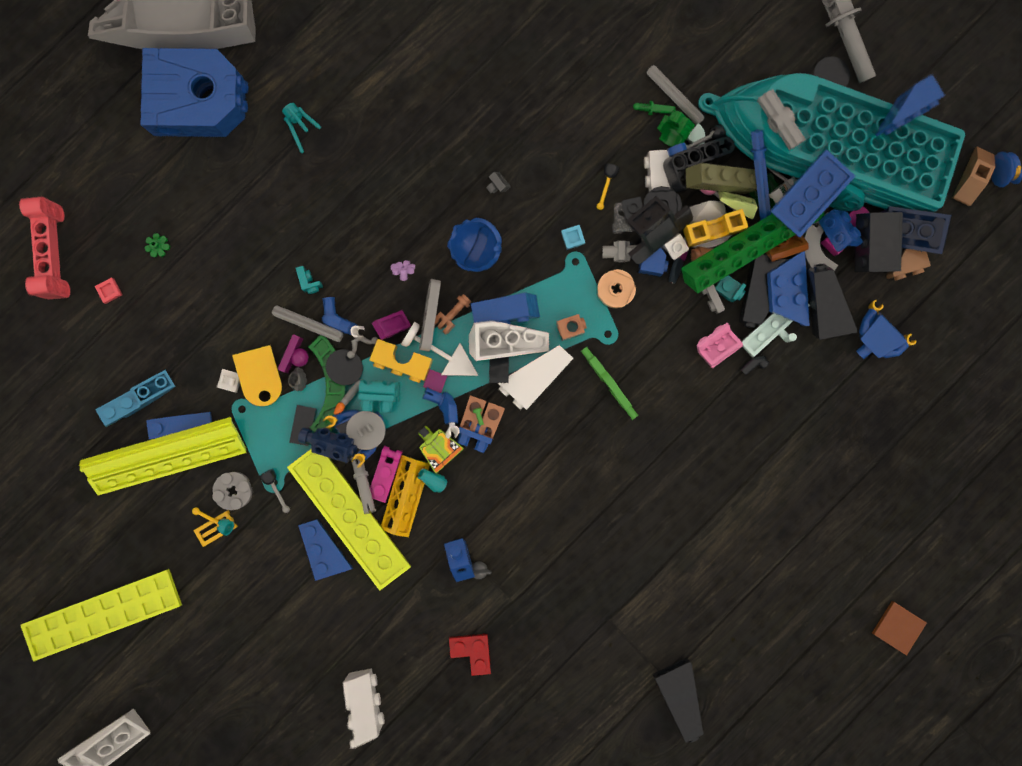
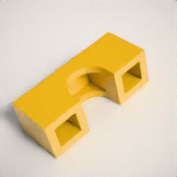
[683,209,748,248]
[369,339,433,383]

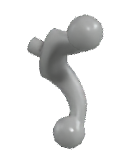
[347,335,378,358]

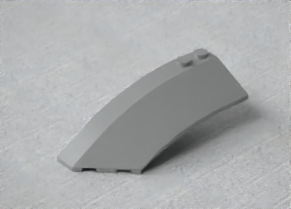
[88,0,256,49]

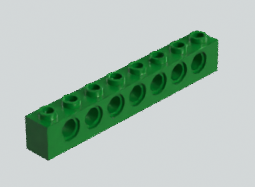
[681,212,824,294]

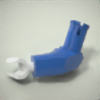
[322,297,365,338]
[422,387,460,439]

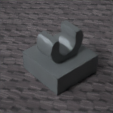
[486,172,511,193]

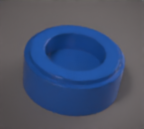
[667,143,687,157]

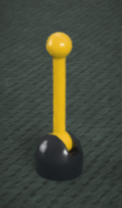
[597,163,620,210]

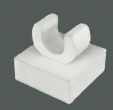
[217,369,240,393]

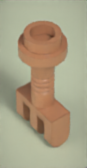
[435,294,472,335]

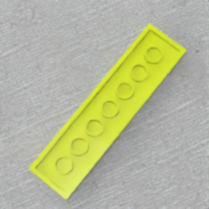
[287,449,411,591]

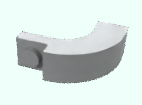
[802,212,838,272]

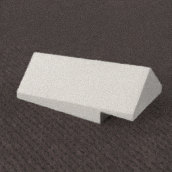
[58,709,150,766]

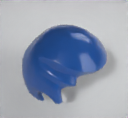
[447,218,502,272]

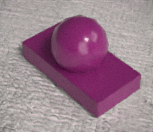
[372,310,411,340]
[278,334,309,373]

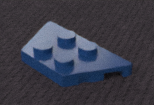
[767,252,810,326]

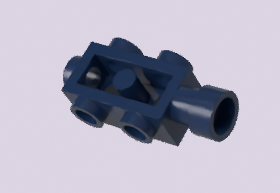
[298,428,357,463]

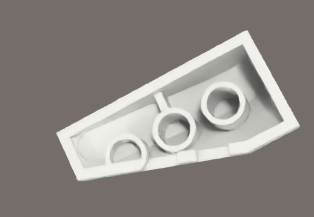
[469,321,549,361]

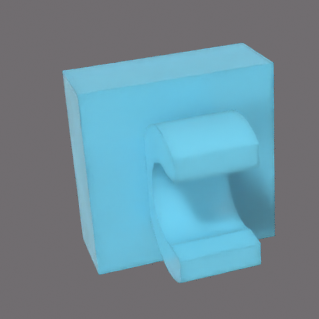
[561,225,585,250]

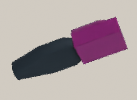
[669,242,688,284]

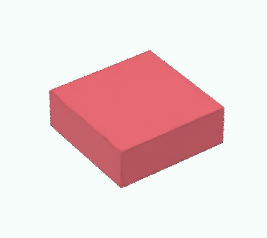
[95,277,123,304]

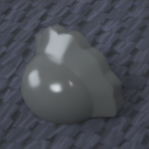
[288,367,307,391]
[472,561,492,579]

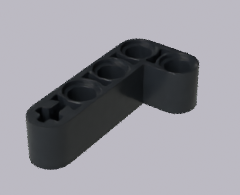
[663,136,735,193]

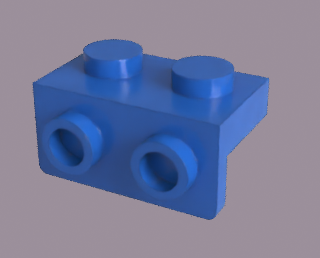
[819,209,863,252]

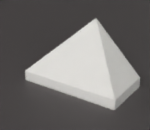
[689,201,726,224]

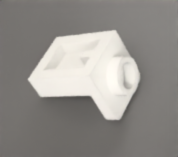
[661,233,689,260]

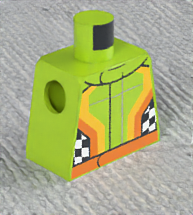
[418,426,464,473]

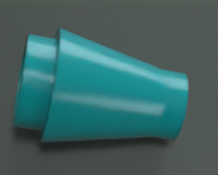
[418,468,447,493]

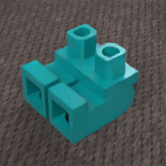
[358,380,400,412]

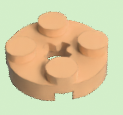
[597,269,636,308]

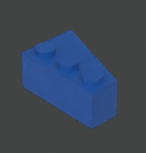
[471,292,540,324]

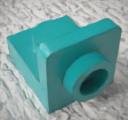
[296,266,323,294]
[715,275,746,303]

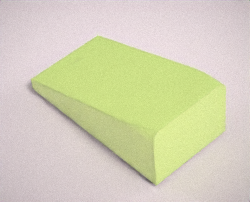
[718,191,758,219]

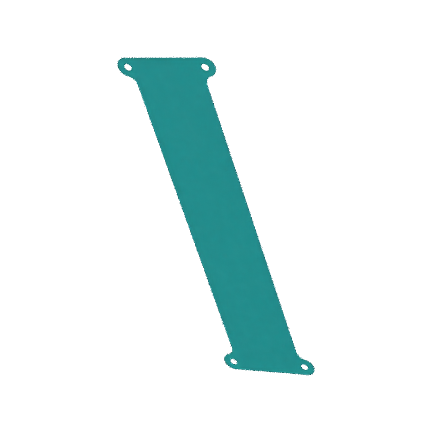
[231,251,618,493]

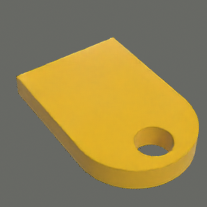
[232,345,282,407]

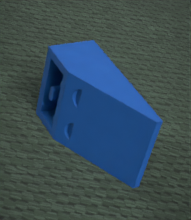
[875,75,945,136]

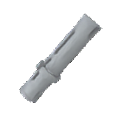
[350,457,376,514]

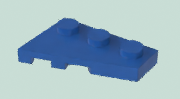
[298,519,353,581]

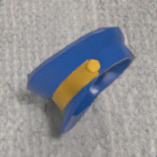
[991,152,1022,187]

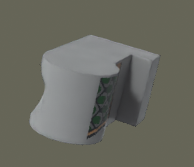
[769,176,797,204]

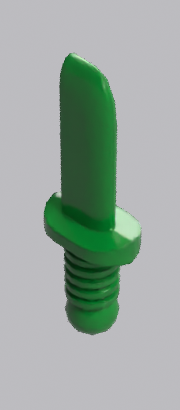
[633,101,676,115]

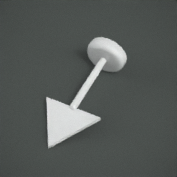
[401,322,478,376]

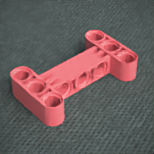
[20,197,70,300]

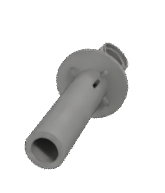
[822,0,876,83]

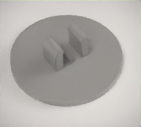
[346,411,386,450]

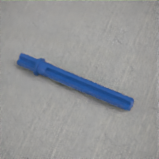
[751,129,771,221]

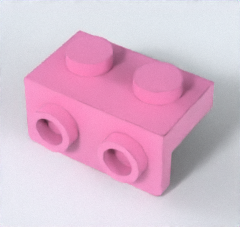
[697,323,743,368]

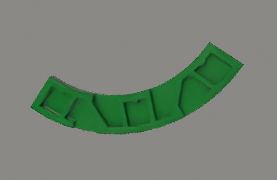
[309,335,346,433]

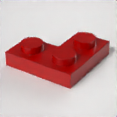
[449,634,491,676]

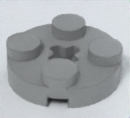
[212,472,253,510]

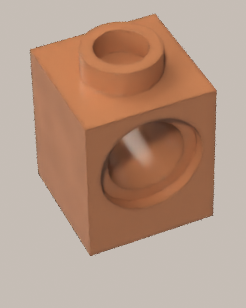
[556,314,587,341]

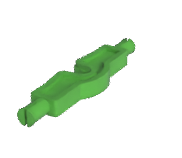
[581,347,638,420]

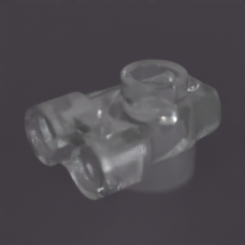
[612,202,634,233]

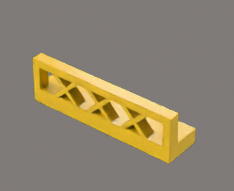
[381,455,430,537]

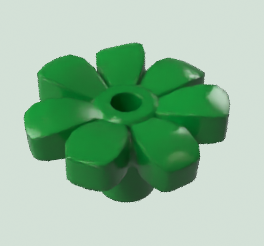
[145,233,170,258]

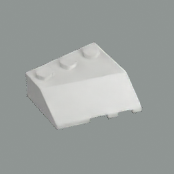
[343,668,385,748]

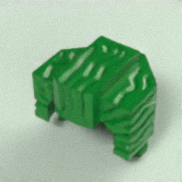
[657,110,695,147]

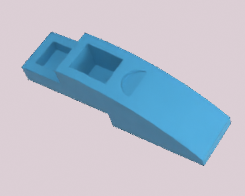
[95,370,175,427]

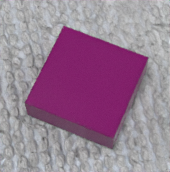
[423,369,447,393]

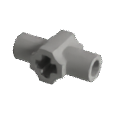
[603,241,637,262]

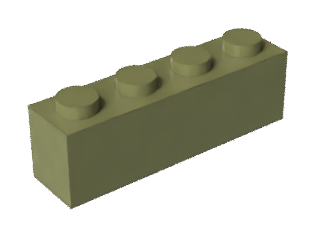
[686,163,757,194]

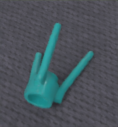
[282,103,321,153]

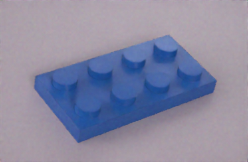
[770,150,855,237]

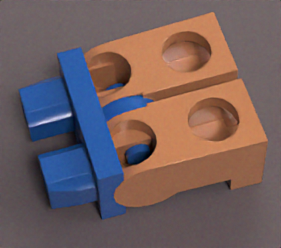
[458,395,505,453]

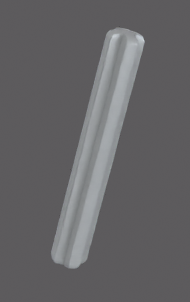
[647,65,705,125]
[272,305,343,342]

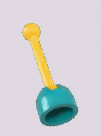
[192,507,234,536]

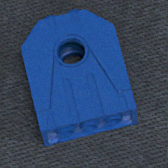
[141,48,248,137]

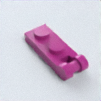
[370,446,403,503]

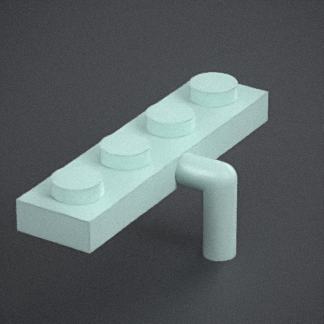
[741,304,810,357]

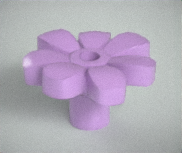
[391,260,415,281]

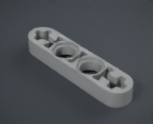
[419,279,441,352]

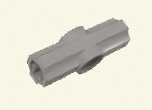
[757,89,806,150]

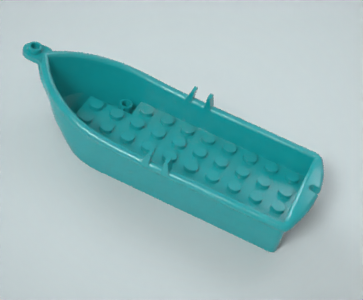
[698,73,965,212]

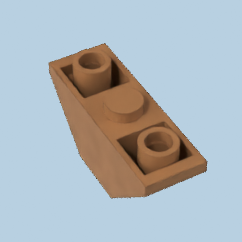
[952,147,995,206]

